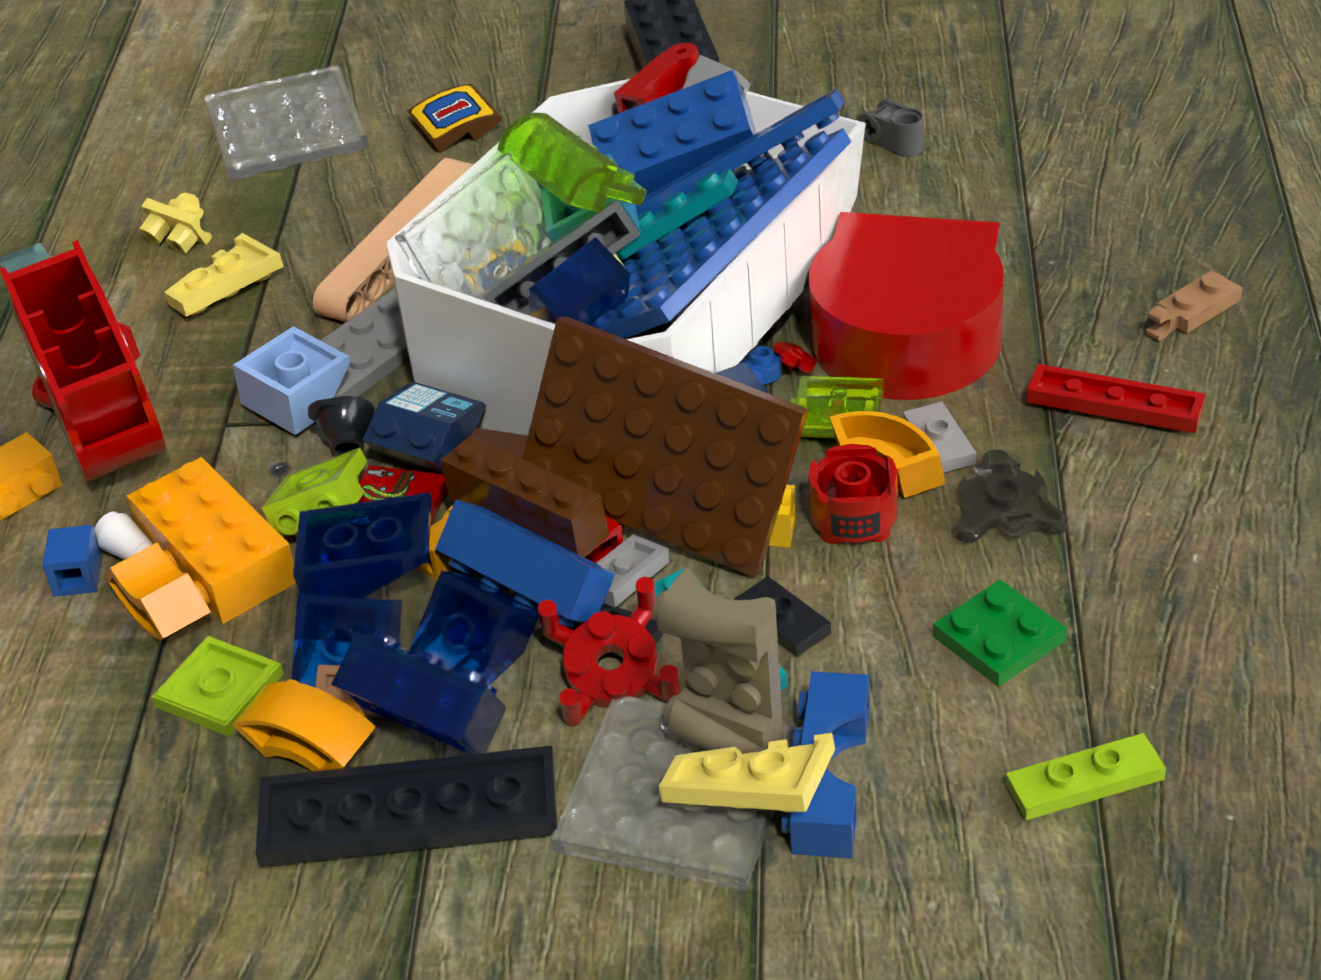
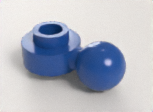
[741,346,782,385]

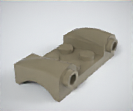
[652,568,784,754]

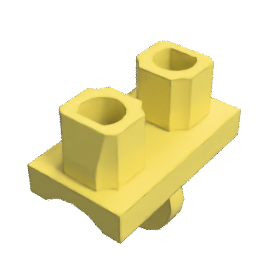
[139,192,212,255]

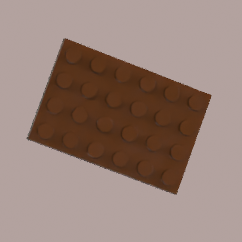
[522,316,809,577]

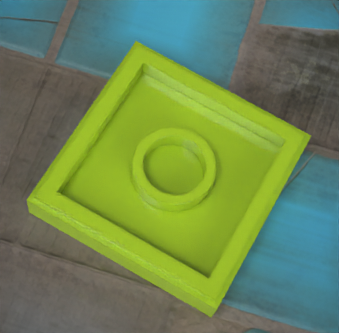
[152,636,284,737]

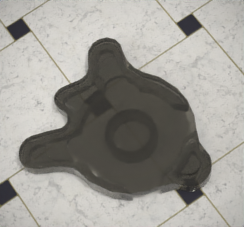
[955,450,1068,543]

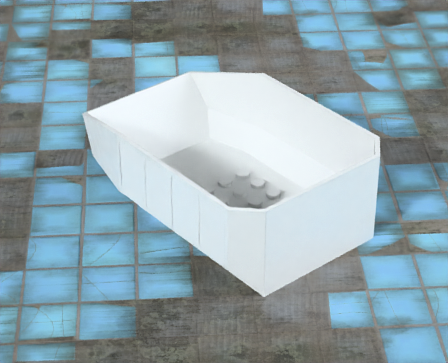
[386,78,865,435]

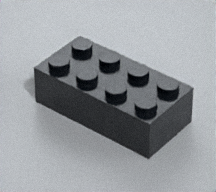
[624,0,719,70]

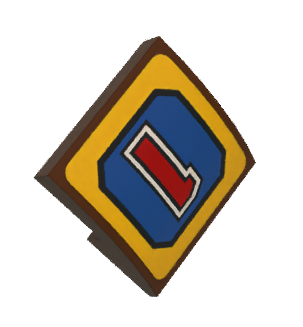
[407,83,503,153]

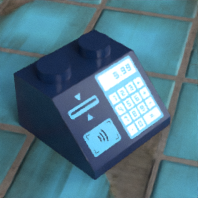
[362,382,486,475]

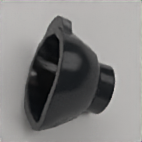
[307,396,375,456]

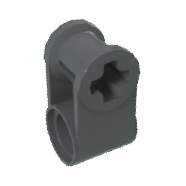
[856,98,925,157]

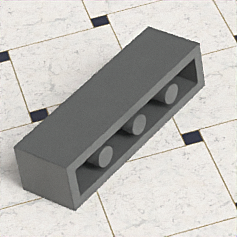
[475,200,641,315]

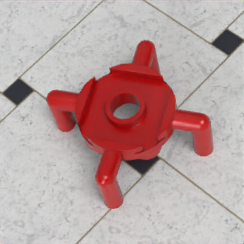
[538,577,680,726]

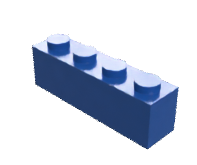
[435,499,616,627]

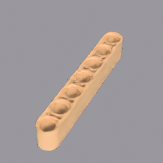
[313,158,474,322]

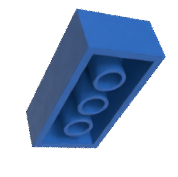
[588,70,757,201]

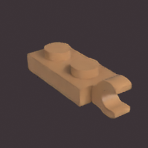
[1146,270,1243,341]

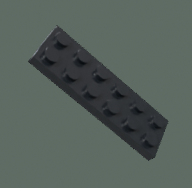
[255,745,559,867]

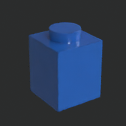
[42,525,103,597]

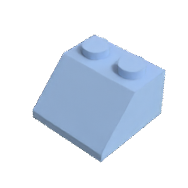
[233,326,350,435]

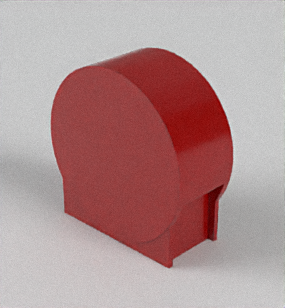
[809,212,1004,400]
[0,240,166,482]

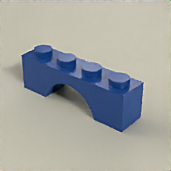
[782,671,870,859]

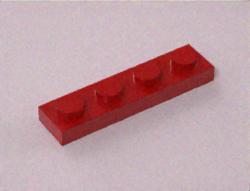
[1027,364,1206,433]

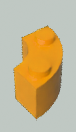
[830,411,946,498]
[103,542,211,640]
[232,679,375,772]

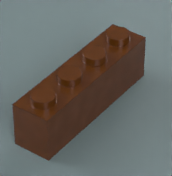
[440,436,609,557]

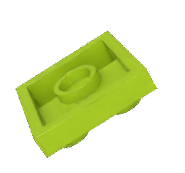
[261,448,367,536]

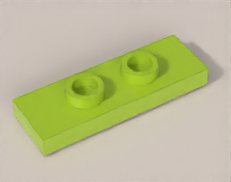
[1005,733,1166,821]

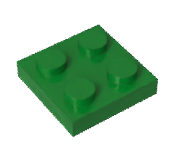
[933,579,1067,687]

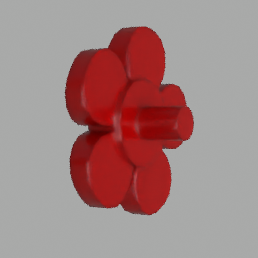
[773,342,817,373]

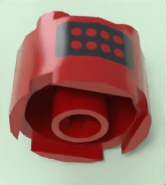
[808,444,898,544]

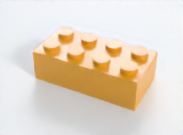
[126,457,299,624]

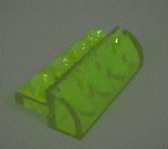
[497,112,647,213]

